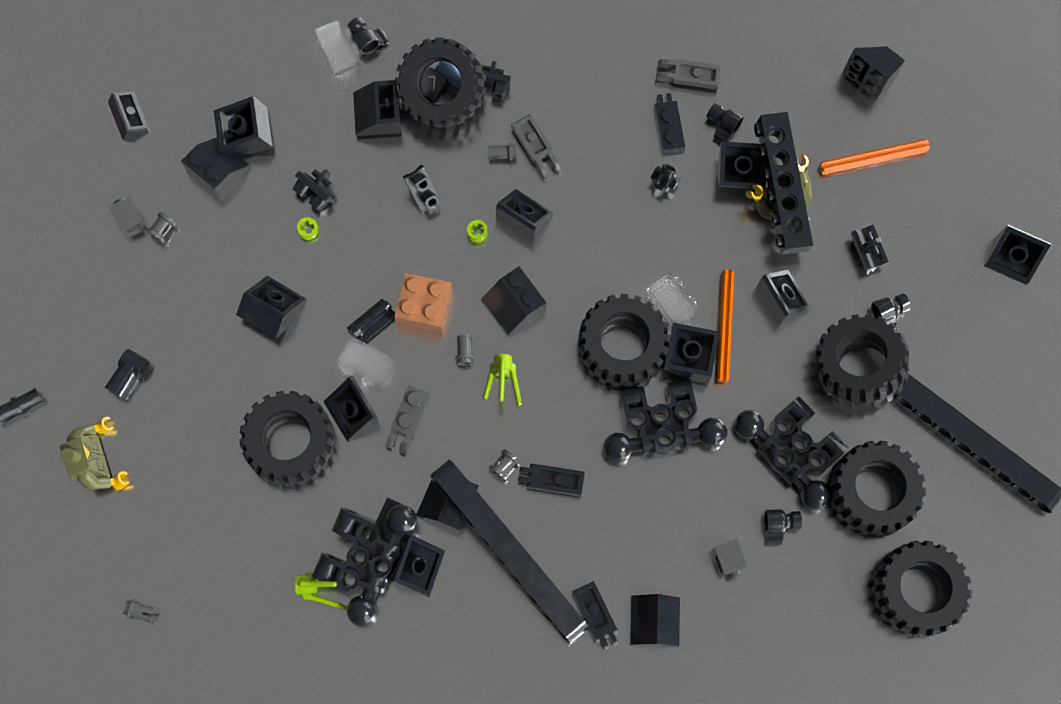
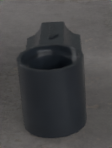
[104,349,150,399]

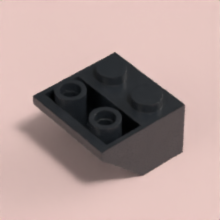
[843,46,905,98]
[353,80,401,136]

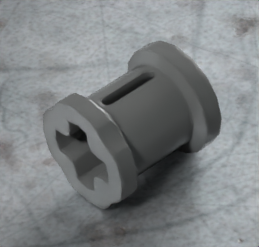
[146,212,177,243]
[489,449,520,481]

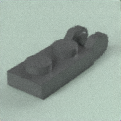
[656,59,721,90]
[511,114,561,178]
[385,385,431,454]

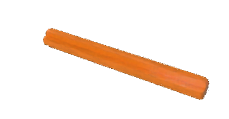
[819,139,930,174]
[716,270,734,383]

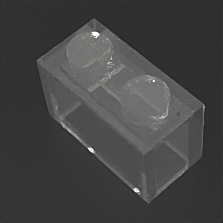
[315,19,361,76]
[646,272,698,329]
[337,337,395,389]

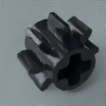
[650,164,681,192]

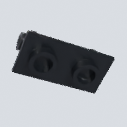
[347,298,396,345]

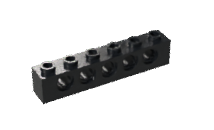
[754,112,814,255]

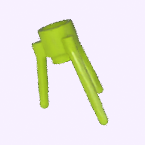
[483,354,522,406]
[295,572,349,609]

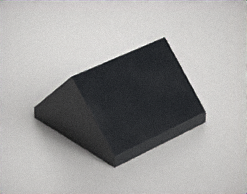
[717,141,766,189]
[496,189,554,242]
[986,224,1051,283]
[757,270,811,326]
[323,376,379,441]
[391,534,445,597]
[630,594,680,647]

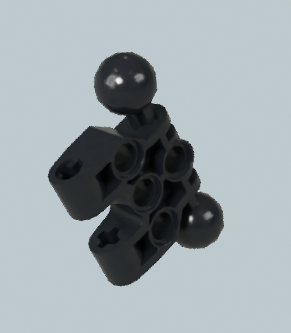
[603,379,727,462]
[734,396,849,510]
[312,504,417,627]

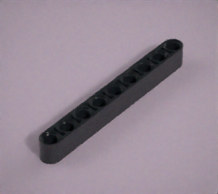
[893,373,1061,514]
[430,459,589,644]

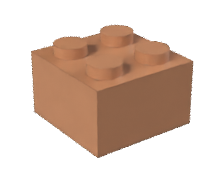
[395,273,452,334]

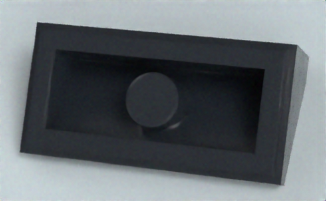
[108,91,149,139]

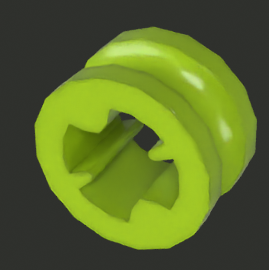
[297,217,318,240]
[467,220,488,243]

